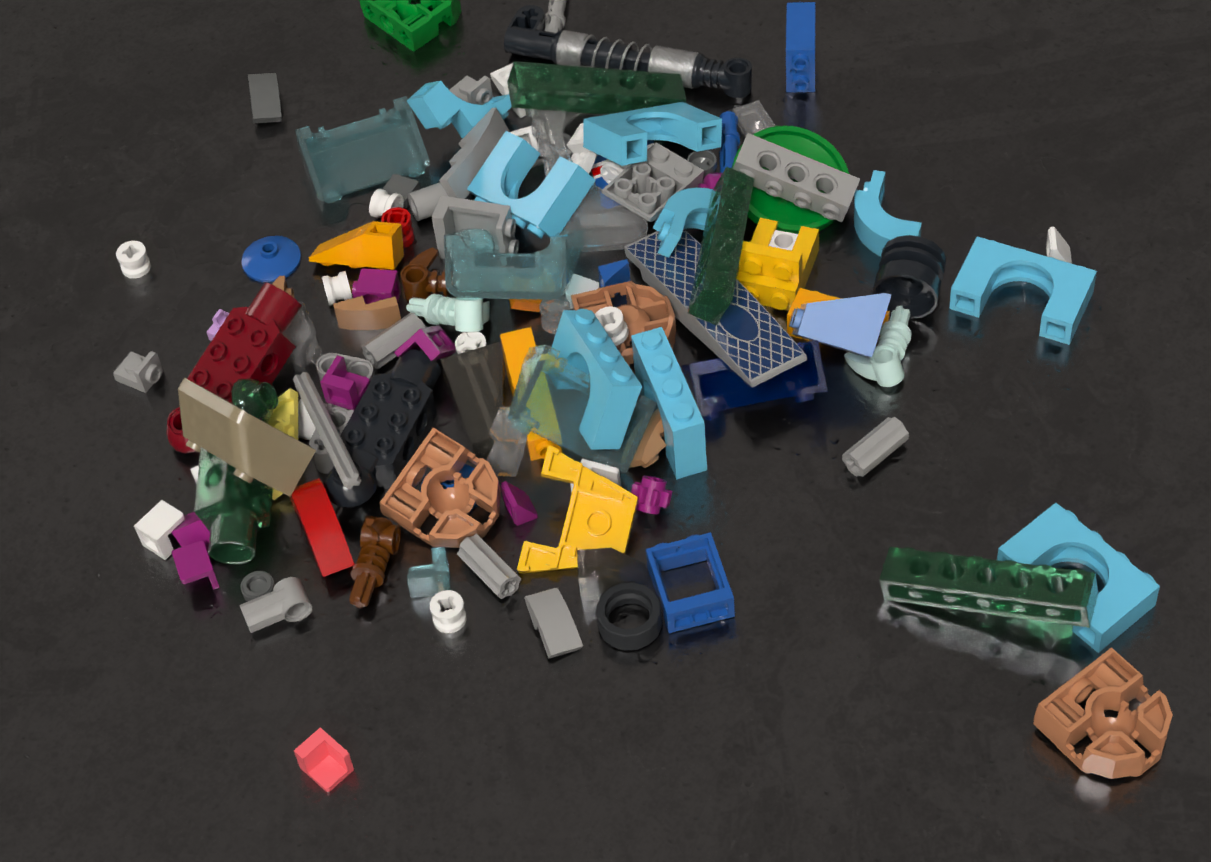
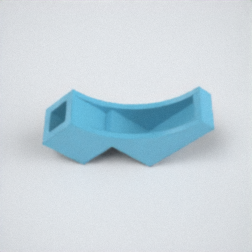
[407,80,516,139]

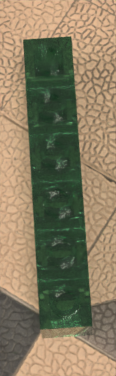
[507,61,686,115]
[688,167,754,325]
[879,547,1098,628]

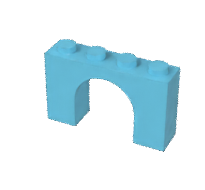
[583,102,722,166]
[467,131,596,241]
[949,236,1097,345]
[543,309,642,450]
[631,327,707,480]
[996,503,1160,653]

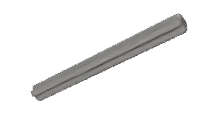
[293,372,361,489]

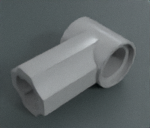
[239,577,312,633]

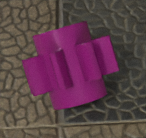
[631,475,672,514]

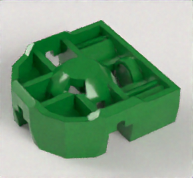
[359,0,462,52]

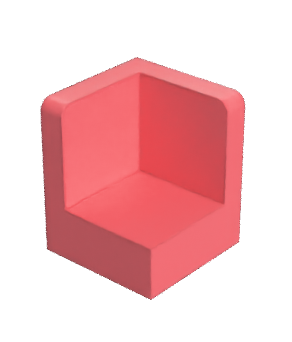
[294,727,354,792]

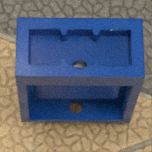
[786,2,816,92]
[646,532,735,633]

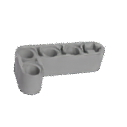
[309,353,375,474]

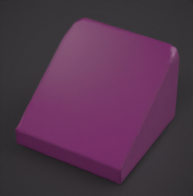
[501,481,538,526]

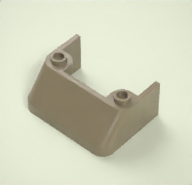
[178,378,316,497]

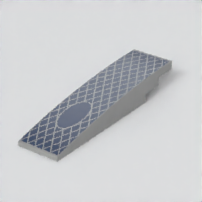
[624,229,807,387]

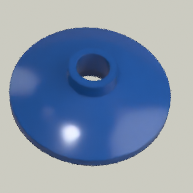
[242,236,301,283]

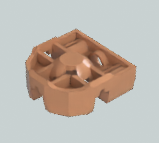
[571,281,676,367]
[380,428,501,548]
[1033,647,1173,779]

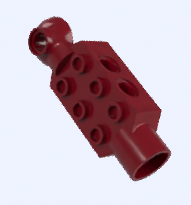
[166,282,302,453]

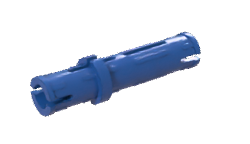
[719,111,740,173]

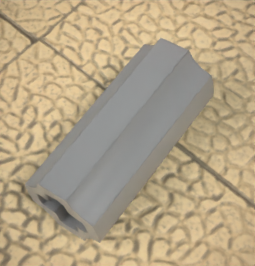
[361,313,425,369]
[842,417,909,477]
[457,534,521,599]

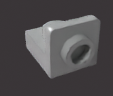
[449,76,493,105]
[113,351,164,393]

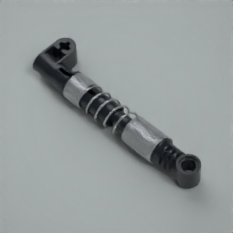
[504,5,752,98]

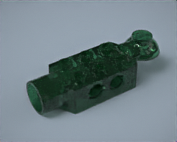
[194,378,278,564]

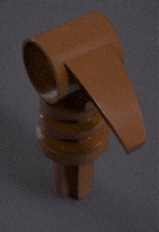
[400,247,492,301]
[349,515,401,609]

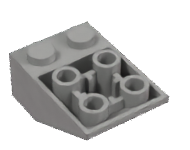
[602,142,704,222]

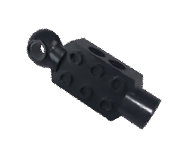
[324,349,441,508]

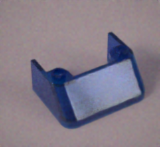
[681,340,828,421]

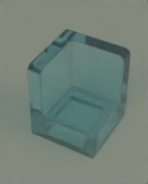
[407,547,451,599]

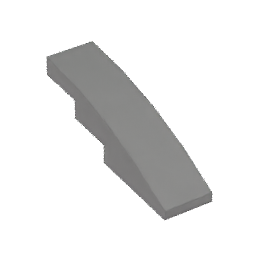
[439,108,509,199]

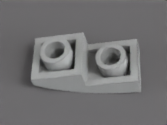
[524,588,583,659]

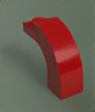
[290,478,354,577]

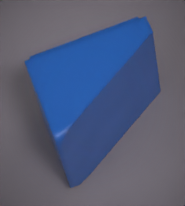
[598,259,630,299]

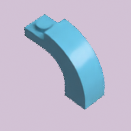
[854,170,922,257]
[652,188,740,258]

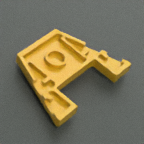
[517,446,638,573]

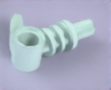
[406,294,490,332]
[844,306,912,387]

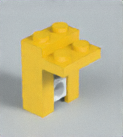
[736,218,819,311]

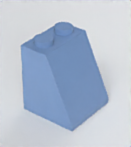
[789,293,891,357]

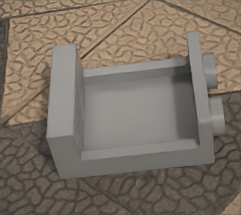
[431,195,519,268]

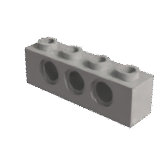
[730,133,860,222]

